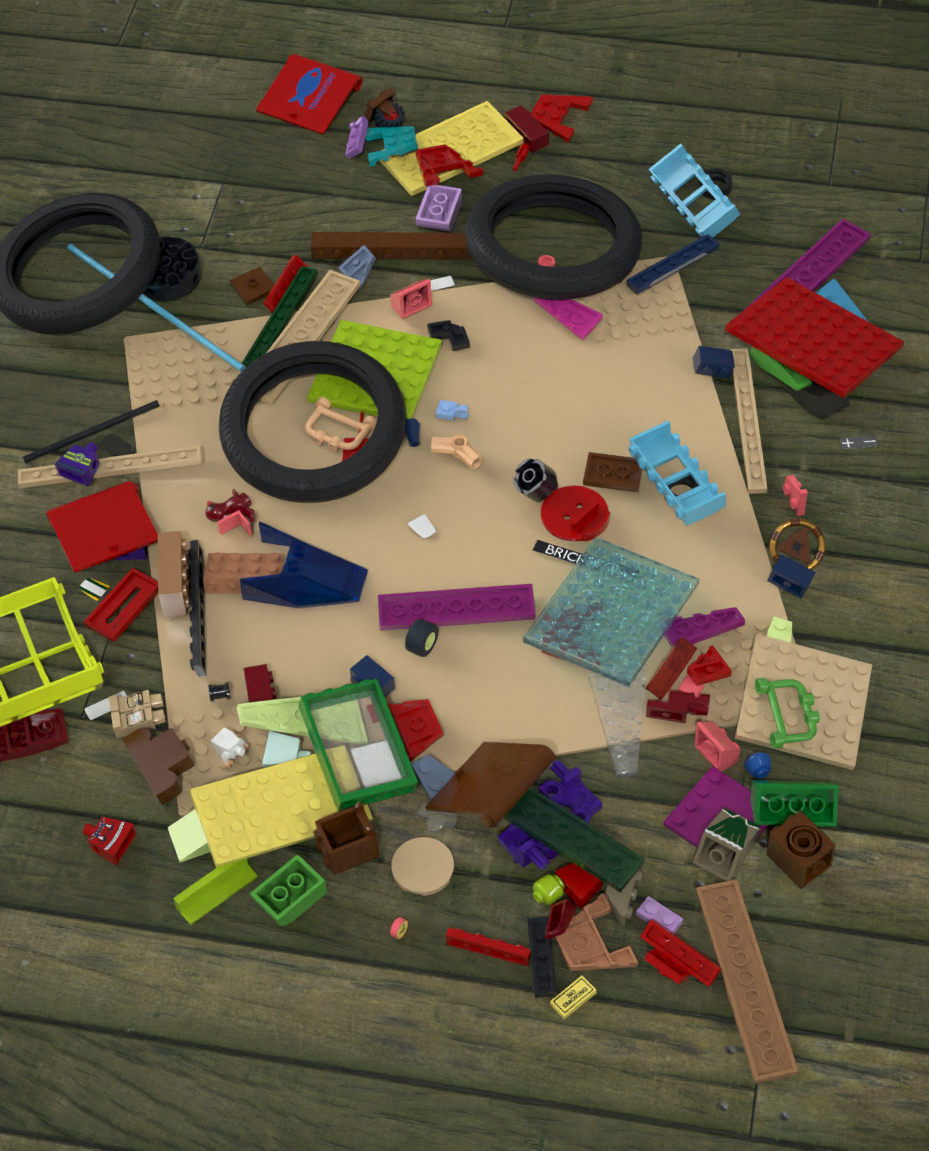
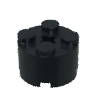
[513,458,558,502]

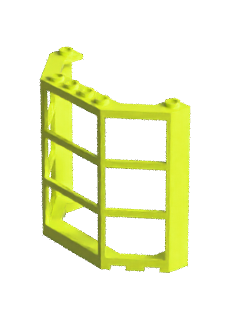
[0,577,104,727]

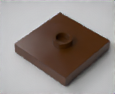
[230,267,274,306]

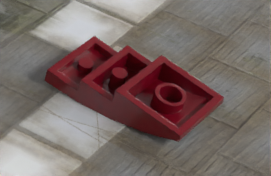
[0,708,68,762]

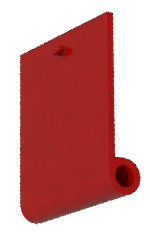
[46,480,158,573]

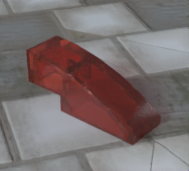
[645,637,697,700]

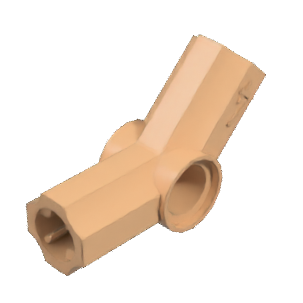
[431,434,483,469]

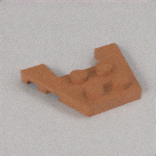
[554,893,638,971]

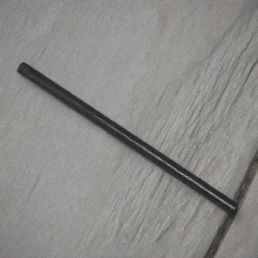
[23,400,160,463]

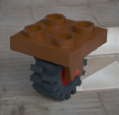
[364,87,405,128]

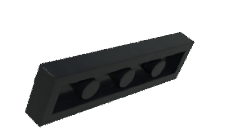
[527,917,557,998]

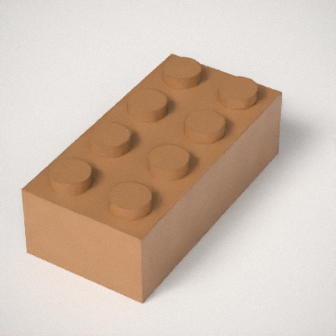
[158,531,190,617]

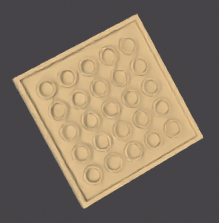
[735,634,872,770]

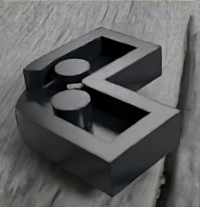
[427,320,470,351]

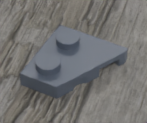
[338,245,376,291]

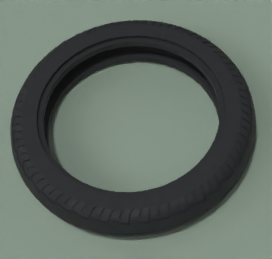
[465,174,642,300]
[0,193,161,334]
[219,341,406,503]

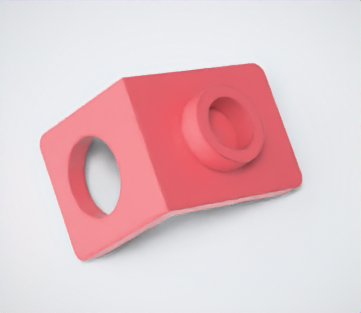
[217,510,252,536]

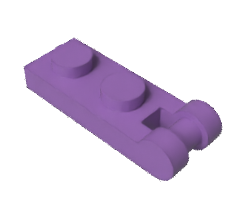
[345,116,368,159]

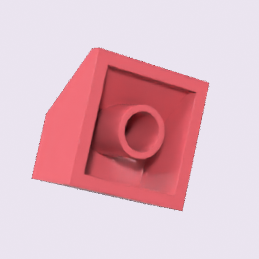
[390,279,432,319]
[695,722,740,772]

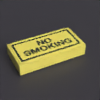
[550,976,597,1020]

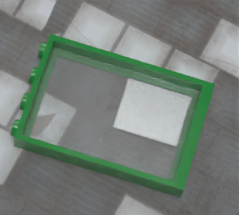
[299,679,418,812]

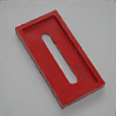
[84,568,158,642]

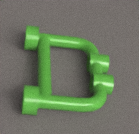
[755,678,820,749]

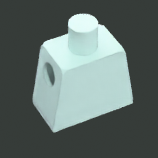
[262,731,312,768]

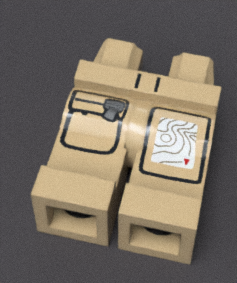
[109,690,166,738]

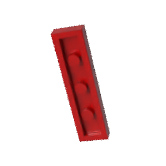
[263,255,308,313]
[640,919,722,987]
[446,928,531,967]

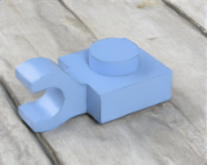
[435,400,469,421]

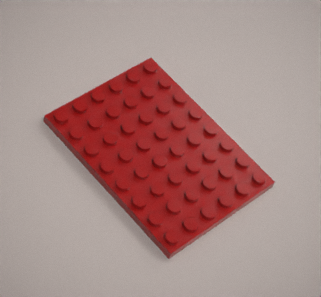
[725,277,904,398]

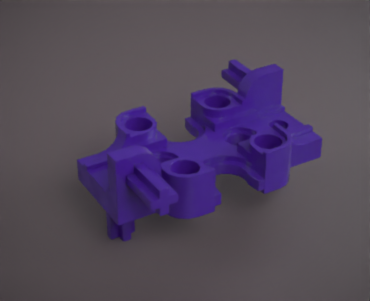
[497,761,602,870]

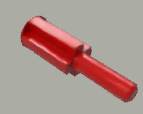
[512,143,530,171]

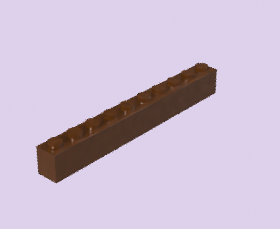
[311,232,473,260]

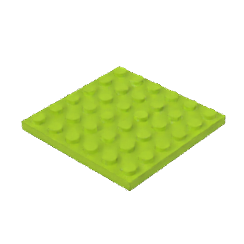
[307,320,442,420]

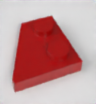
[687,646,732,686]

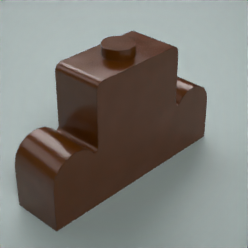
[122,728,195,805]

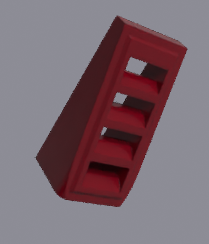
[545,899,576,940]

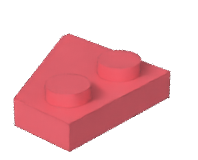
[783,475,808,516]

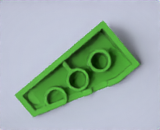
[749,346,812,391]

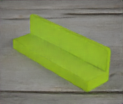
[173,859,258,925]

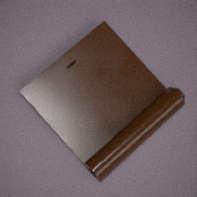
[425,742,556,828]

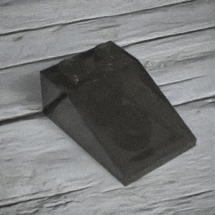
[784,380,850,419]

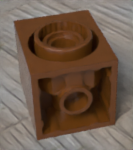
[767,811,836,889]

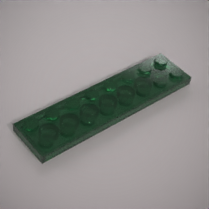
[504,787,645,892]

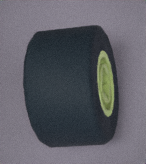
[405,618,438,657]

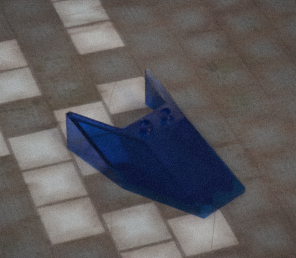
[239,521,368,609]

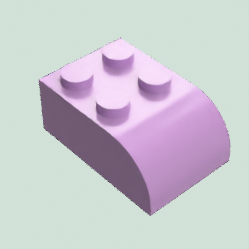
[415,185,462,232]

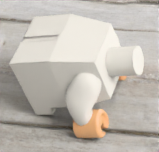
[211,728,249,768]

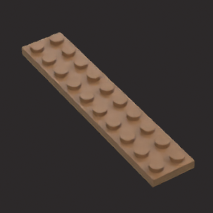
[696,879,798,1084]

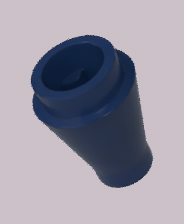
[405,418,420,447]

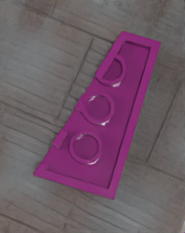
[657,607,745,651]

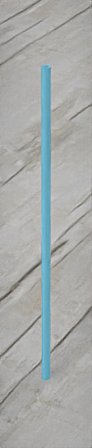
[67,244,246,372]

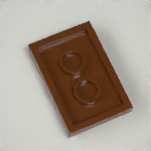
[583,452,643,492]

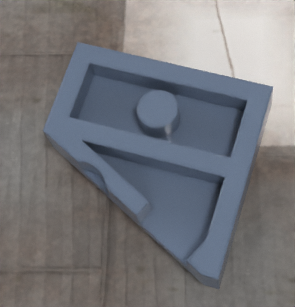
[411,755,455,801]

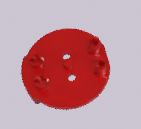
[541,485,610,542]

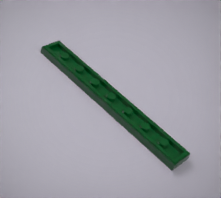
[242,266,318,367]

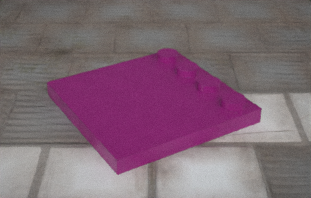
[663,766,769,849]

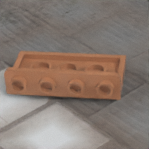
[203,552,285,594]

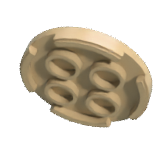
[391,837,454,896]

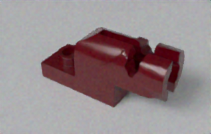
[646,691,710,723]

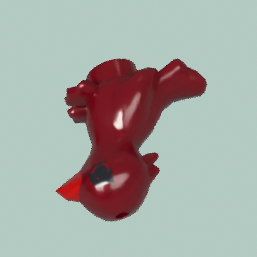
[205,489,256,523]

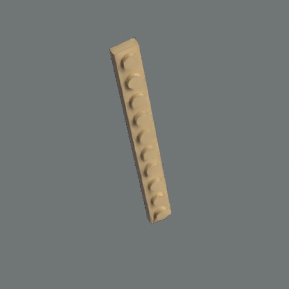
[730,348,767,494]
[18,445,202,488]

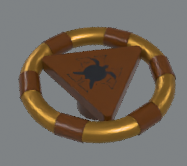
[769,519,826,570]

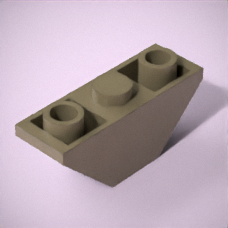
[605,861,643,926]

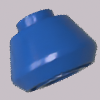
[744,752,771,779]

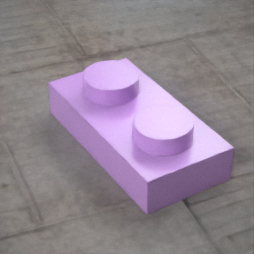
[636,896,683,933]

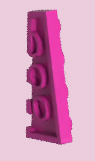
[534,297,603,341]

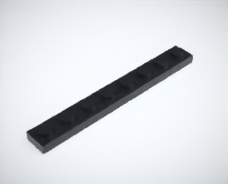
[188,540,206,677]

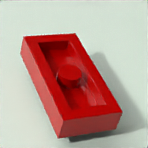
[644,949,690,984]

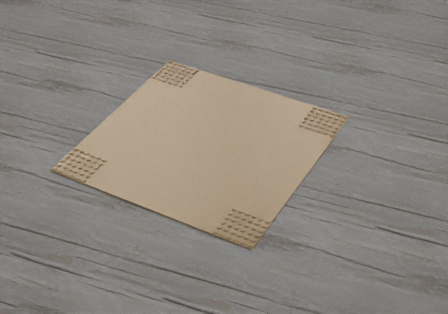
[124,256,796,817]

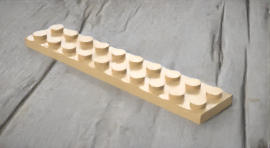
[260,270,360,404]

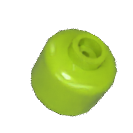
[532,874,565,906]

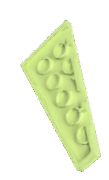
[237,697,368,746]

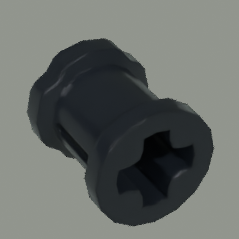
[208,682,231,702]

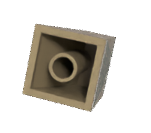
[693,807,761,881]

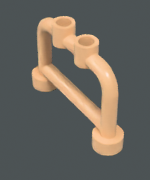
[305,397,377,452]

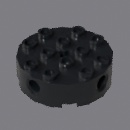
[142,236,202,302]

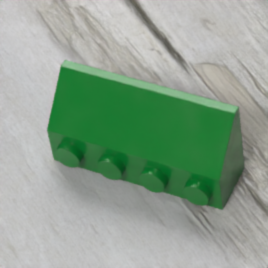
[750,780,838,826]

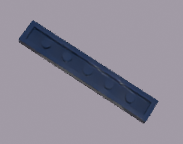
[626,234,719,295]

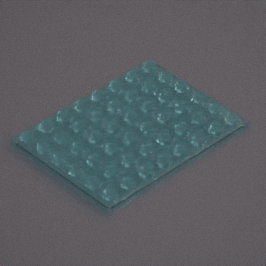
[523,537,699,687]

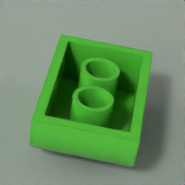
[250,854,327,926]

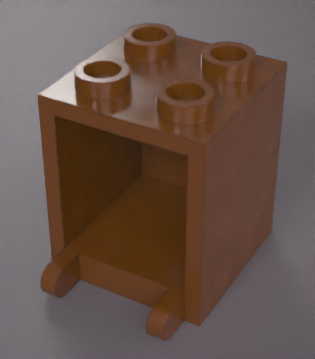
[313,802,379,875]

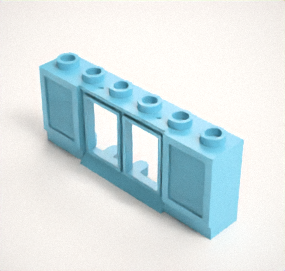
[649,144,740,237]
[628,420,726,526]

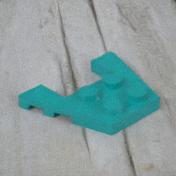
[365,126,418,167]

